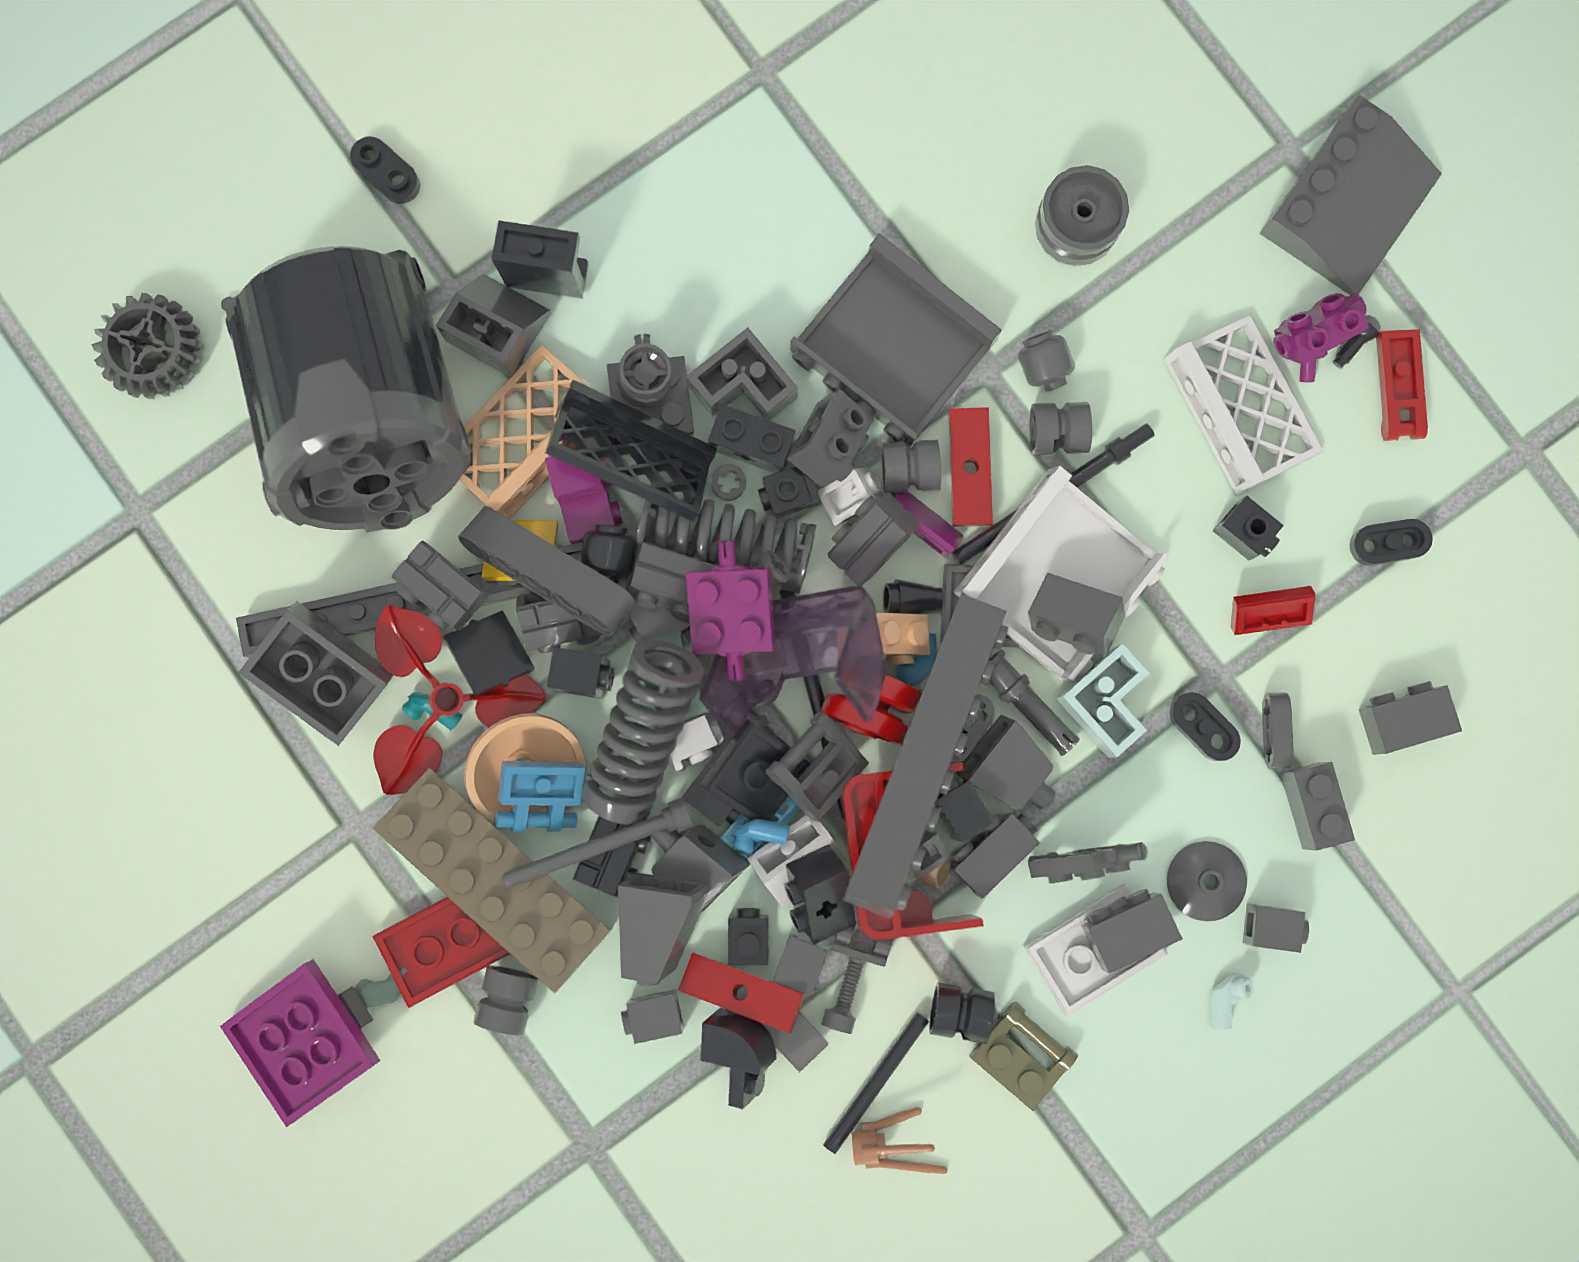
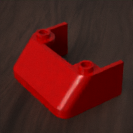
[842,762,984,940]

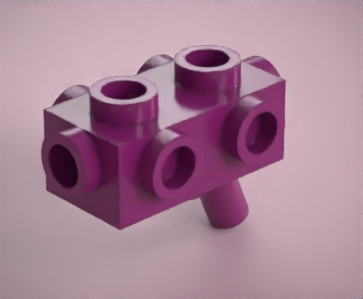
[1273,293,1369,383]

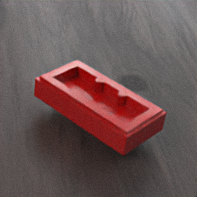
[1231,586,1316,635]

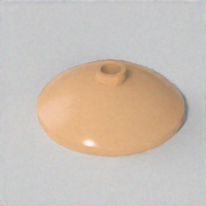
[464,714,586,829]

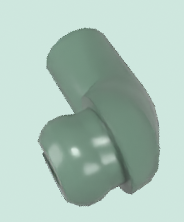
[355,967,407,1007]

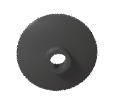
[1167,841,1247,921]

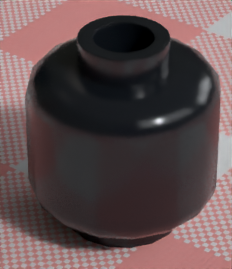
[581,524,636,583]

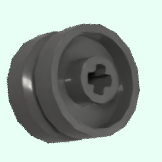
[1035,165,1129,266]

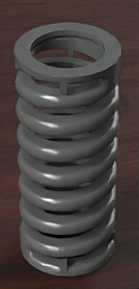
[635,496,817,594]
[581,640,704,824]

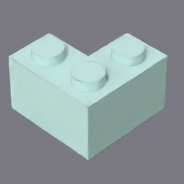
[1056,643,1150,758]

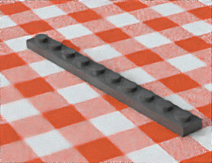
[236,542,583,658]

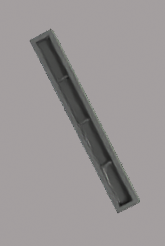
[843,594,1009,919]

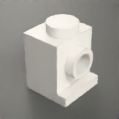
[671,715,725,772]

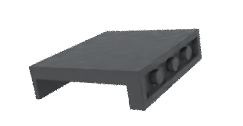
[790,233,1002,446]

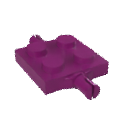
[686,540,776,681]

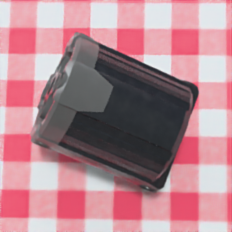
[225,246,472,533]

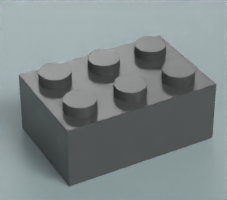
[238,601,393,746]

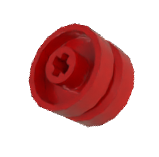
[820,660,922,746]

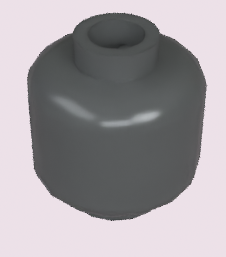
[1018,330,1075,392]

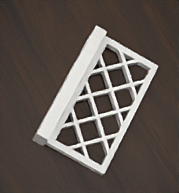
[1164,315,1323,496]

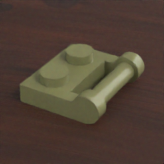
[969,1002,1078,1111]

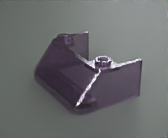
[699,585,887,740]

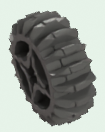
[91,293,204,400]

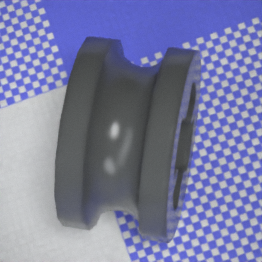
[711,464,747,501]

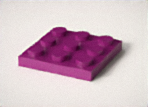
[220,959,381,1128]

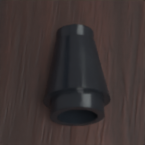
[883,579,943,614]

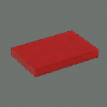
[372,897,510,1008]

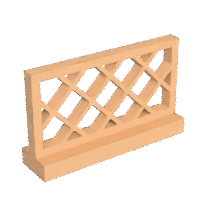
[459,345,595,519]

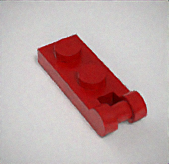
[1376,329,1428,441]

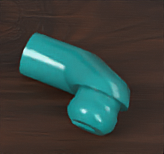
[402,692,463,731]

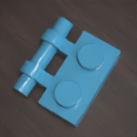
[495,761,585,832]

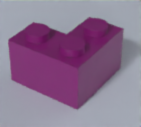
[545,446,623,544]

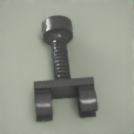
[821,925,893,1034]

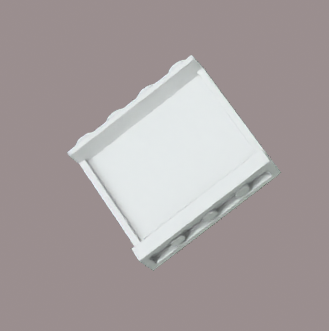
[954,466,1169,681]

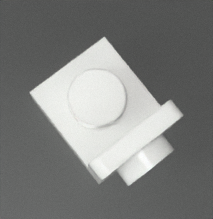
[817,467,884,526]

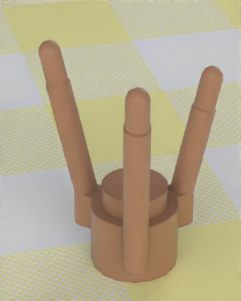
[852,1107,948,1174]

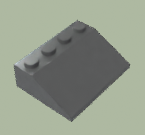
[1260,95,1442,295]

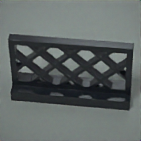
[545,379,717,522]

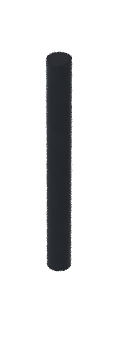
[823,1012,930,1154]

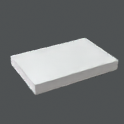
[1023,884,1169,1017]

